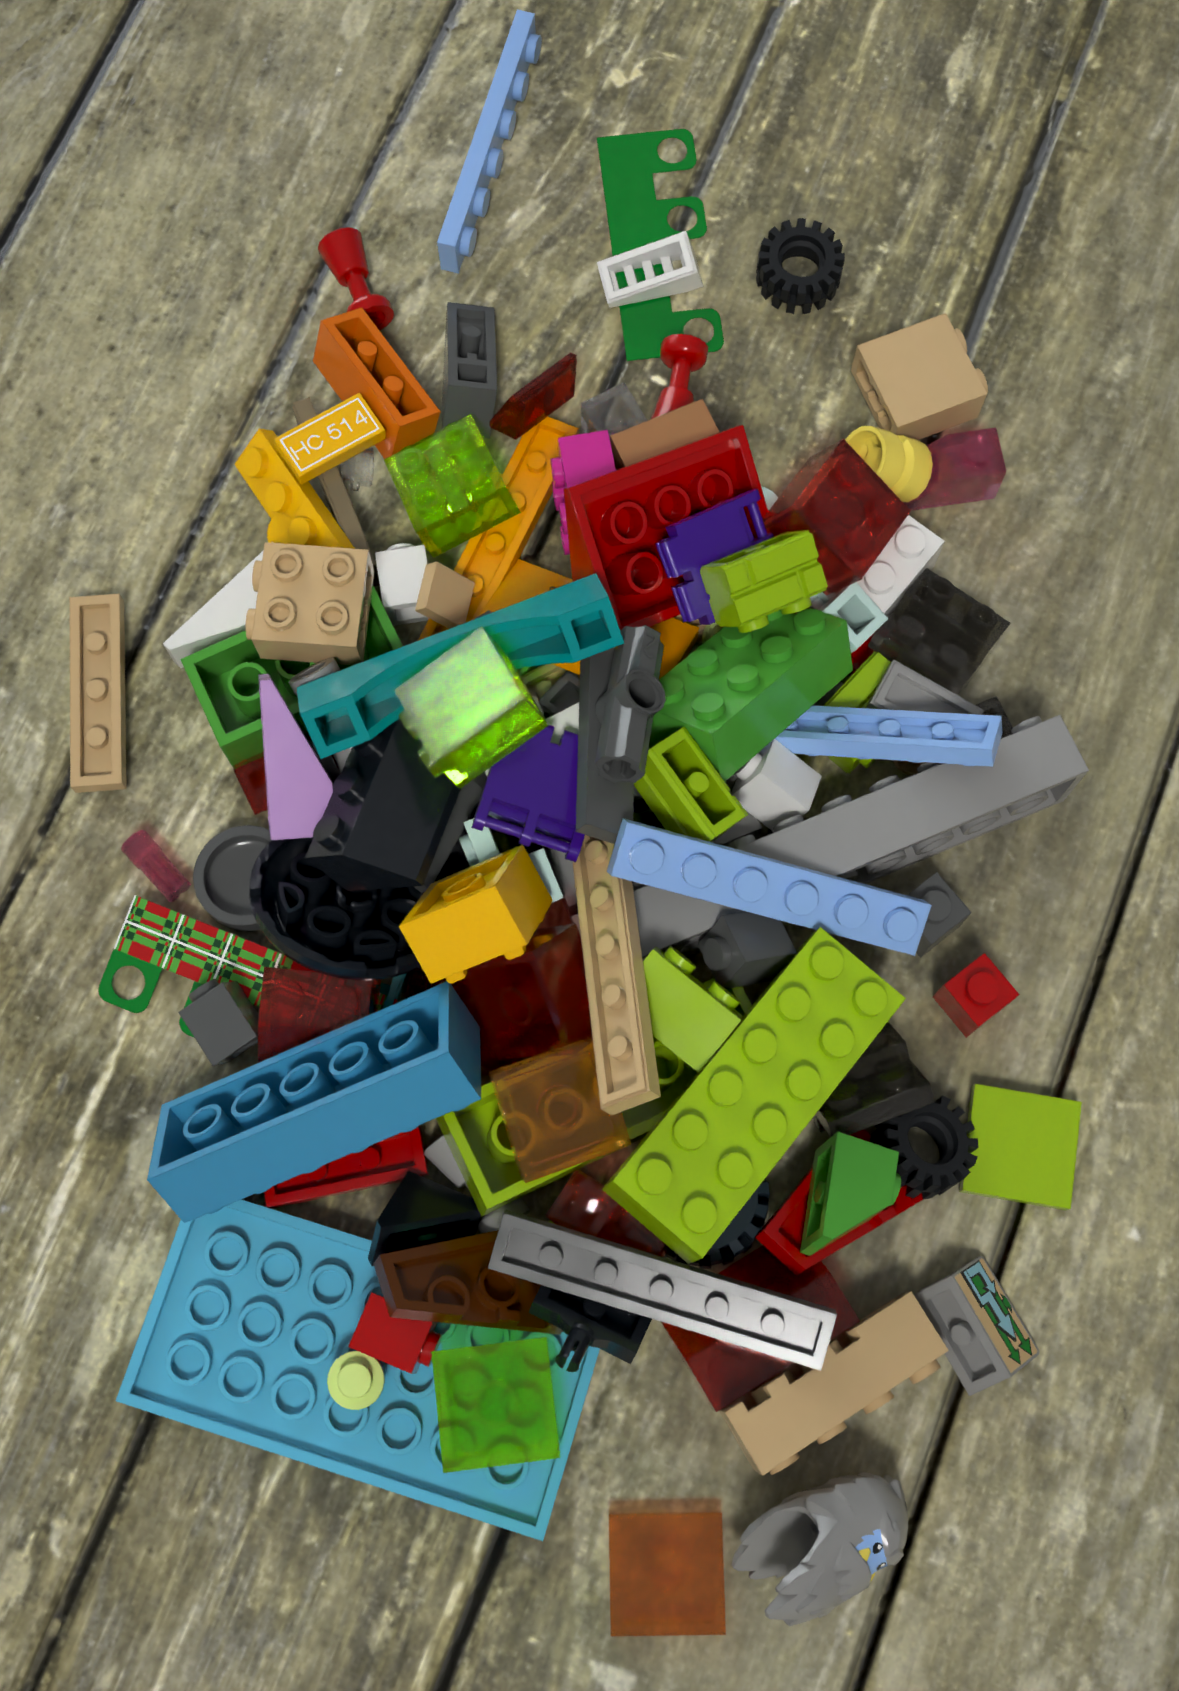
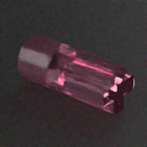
[121,830,191,903]

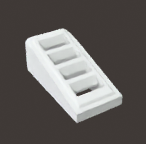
[597,231,704,308]

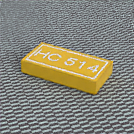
[274,392,386,485]

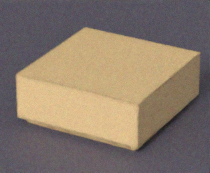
[415,562,475,629]

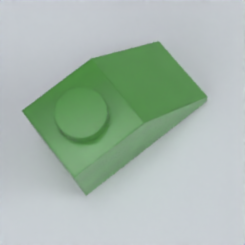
[800,1132,901,1256]

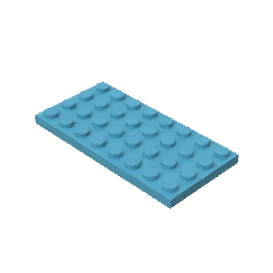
[116,1199,600,1541]

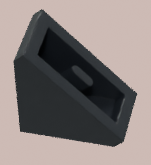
[368,1171,481,1266]

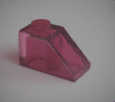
[897,427,1007,513]

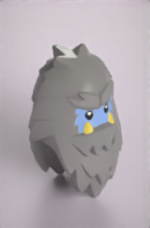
[731,1472,908,1626]

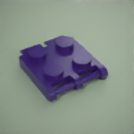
[655,489,774,625]
[471,715,585,862]

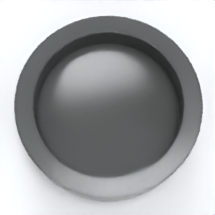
[193,825,272,931]

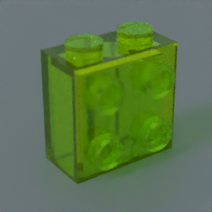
[384,414,521,558]
[394,626,549,789]

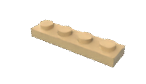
[69,594,127,793]

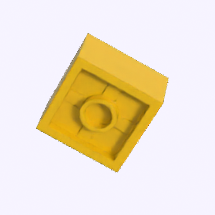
[399,844,553,984]

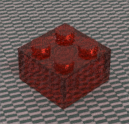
[762,438,911,596]
[465,923,593,1059]

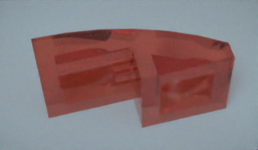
[545,1170,669,1257]

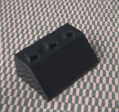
[305,719,477,891]

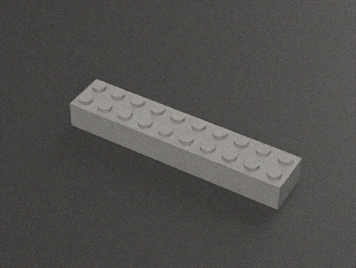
[571,715,1089,968]

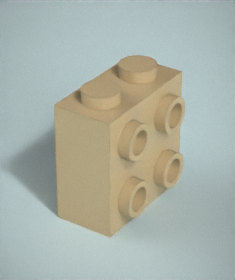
[851,313,988,440]
[245,542,374,665]

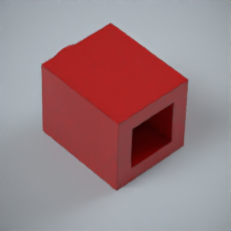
[933,953,1020,1038]
[348,1292,442,1374]

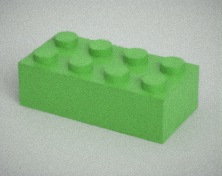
[180,586,403,766]
[648,607,853,781]

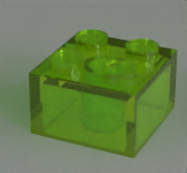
[431,1337,562,1473]

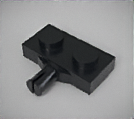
[528,1285,652,1372]

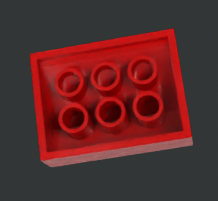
[564,425,776,631]

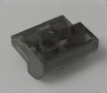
[868,568,1011,695]
[812,1021,935,1137]

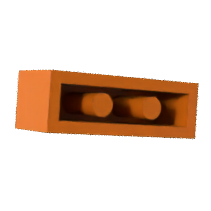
[313,307,441,465]

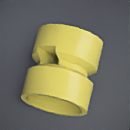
[838,426,933,502]

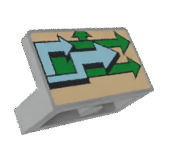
[914,1256,1039,1396]

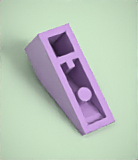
[258,674,333,840]

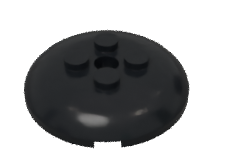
[249,837,454,980]

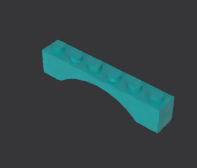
[297,573,624,759]

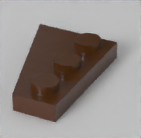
[373,1230,563,1335]

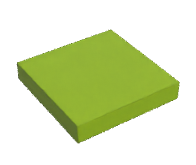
[959,1084,1082,1210]

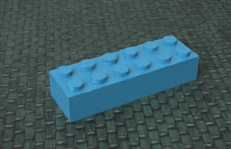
[147,981,481,1223]

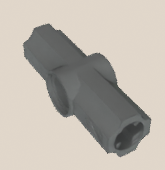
[595,625,666,783]

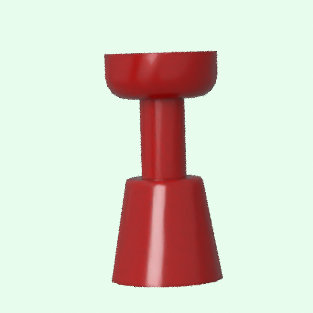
[318,227,394,331]
[651,334,708,419]

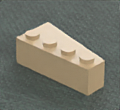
[718,1291,949,1476]

